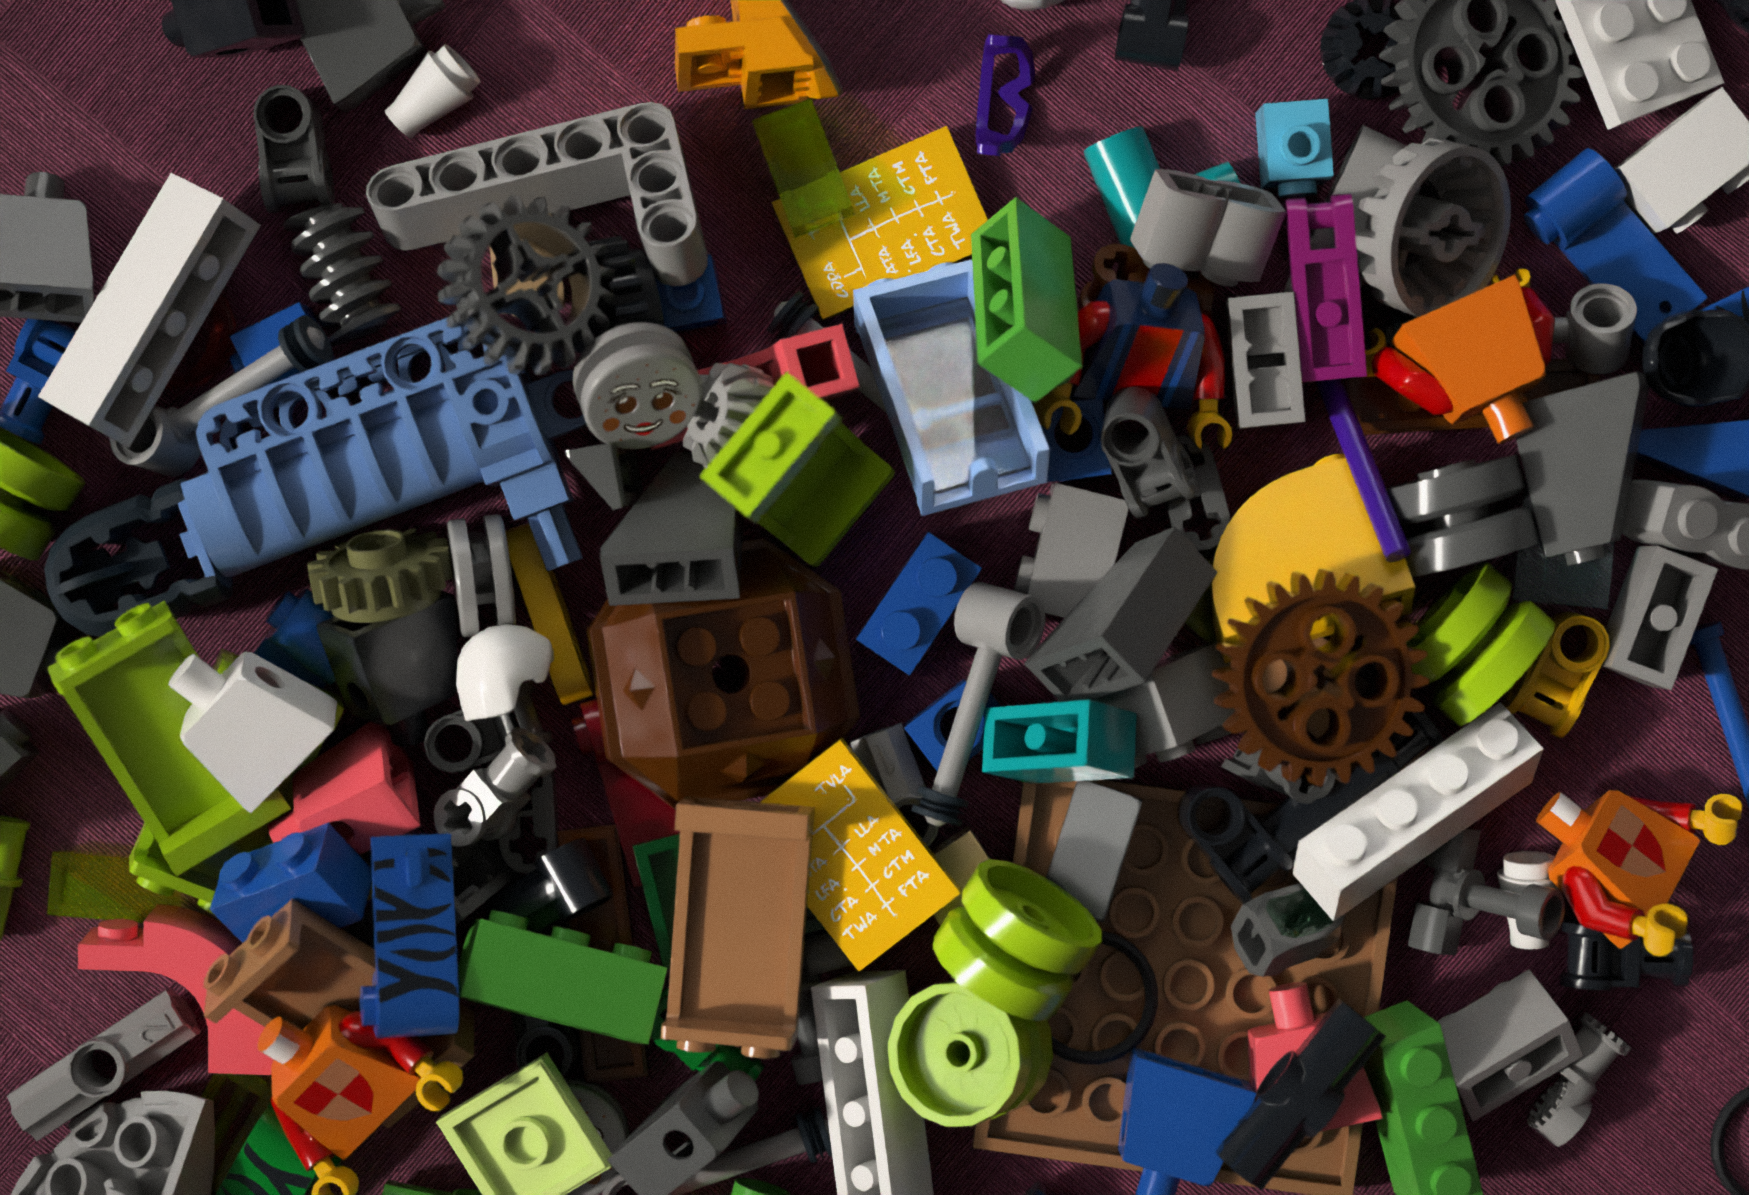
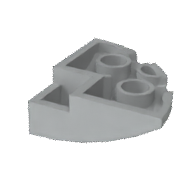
[10,1091,215,1195]

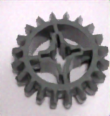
[437,195,617,375]

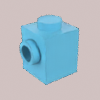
[1255,99,1334,198]

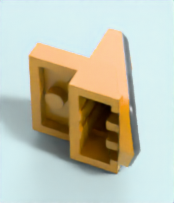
[675,0,843,109]

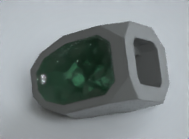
[1231,883,1346,977]

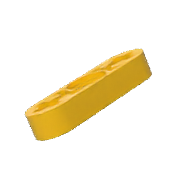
[505,523,595,706]

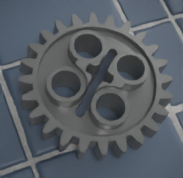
[1379,0,1585,167]

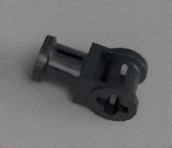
[1560,919,1693,990]

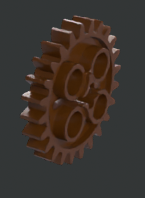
[1212,569,1429,786]

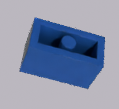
[856,532,982,676]
[209,822,372,943]

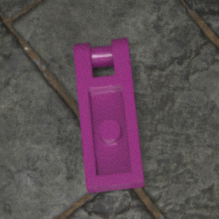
[1285,193,1367,382]

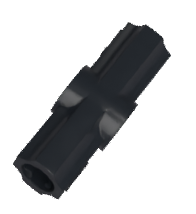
[1215,999,1386,1191]

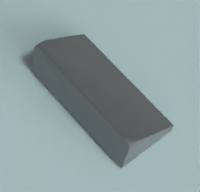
[565,443,644,509]
[1046,780,1142,923]

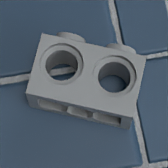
[1225,292,1305,429]

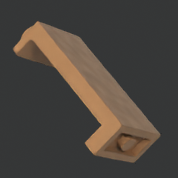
[661,796,815,1059]
[204,898,474,1128]

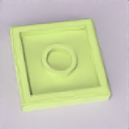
[436,1052,612,1195]

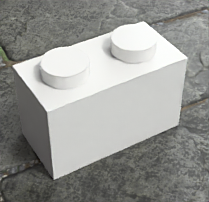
[1613,87,1749,234]

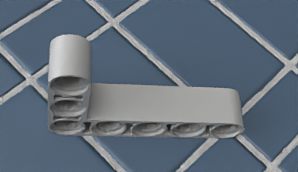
[366,102,708,286]

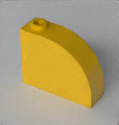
[1212,453,1415,663]

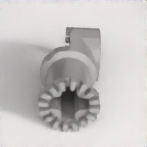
[1527,1012,1632,1147]

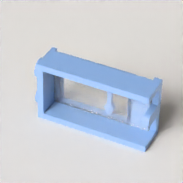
[853,259,1049,516]

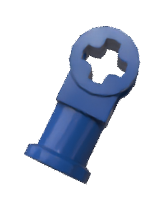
[0,318,77,444]

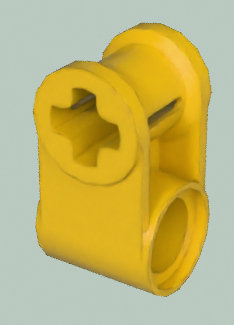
[1502,612,1610,739]

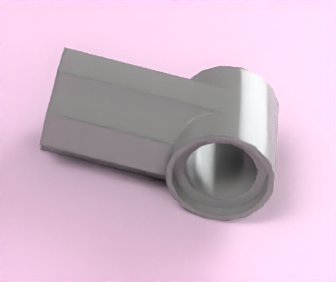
[850,722,939,846]

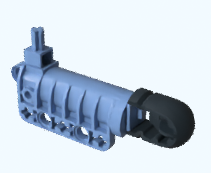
[44,317,587,637]

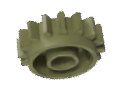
[307,529,454,623]

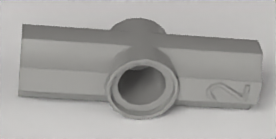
[7,987,201,1141]

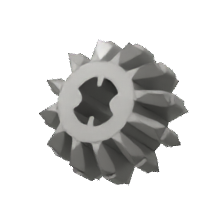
[683,363,774,468]

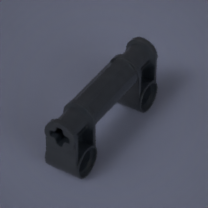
[1177,663,1444,904]

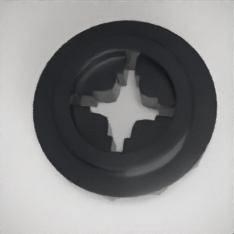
[1320,0,1403,100]

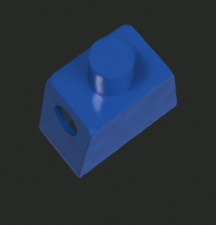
[1118,1048,1256,1195]

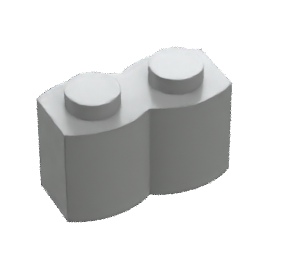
[1130,169,1286,287]
[1622,479,1749,570]

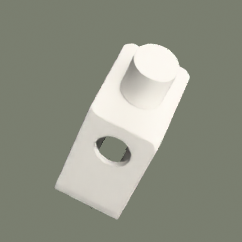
[168,652,337,813]

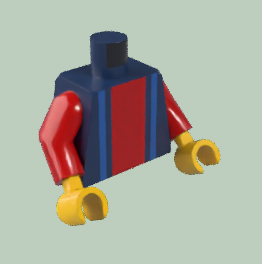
[1034,263,1232,449]

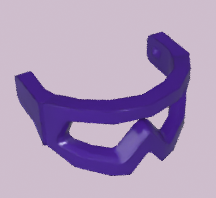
[975,34,1035,156]

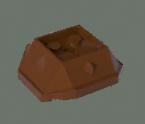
[586,538,860,810]

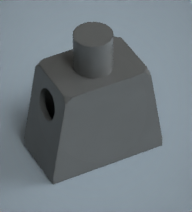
[296,0,446,113]
[0,172,95,323]
[0,569,71,699]
[607,1060,759,1195]

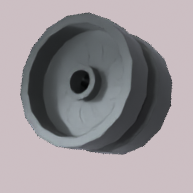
[1386,454,1541,577]

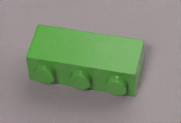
[971,197,1082,403]
[457,910,668,1044]
[1363,1000,1484,1195]

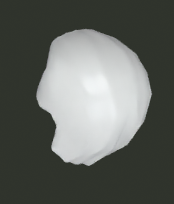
[456,624,555,721]

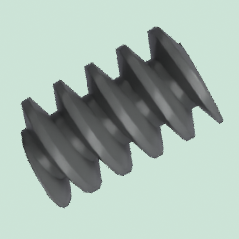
[283,203,402,346]

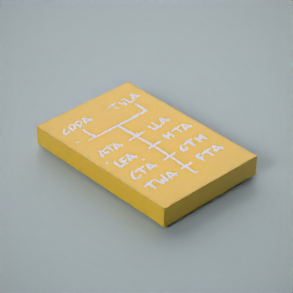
[771,126,988,321]
[760,738,962,971]

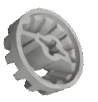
[1355,138,1511,317]

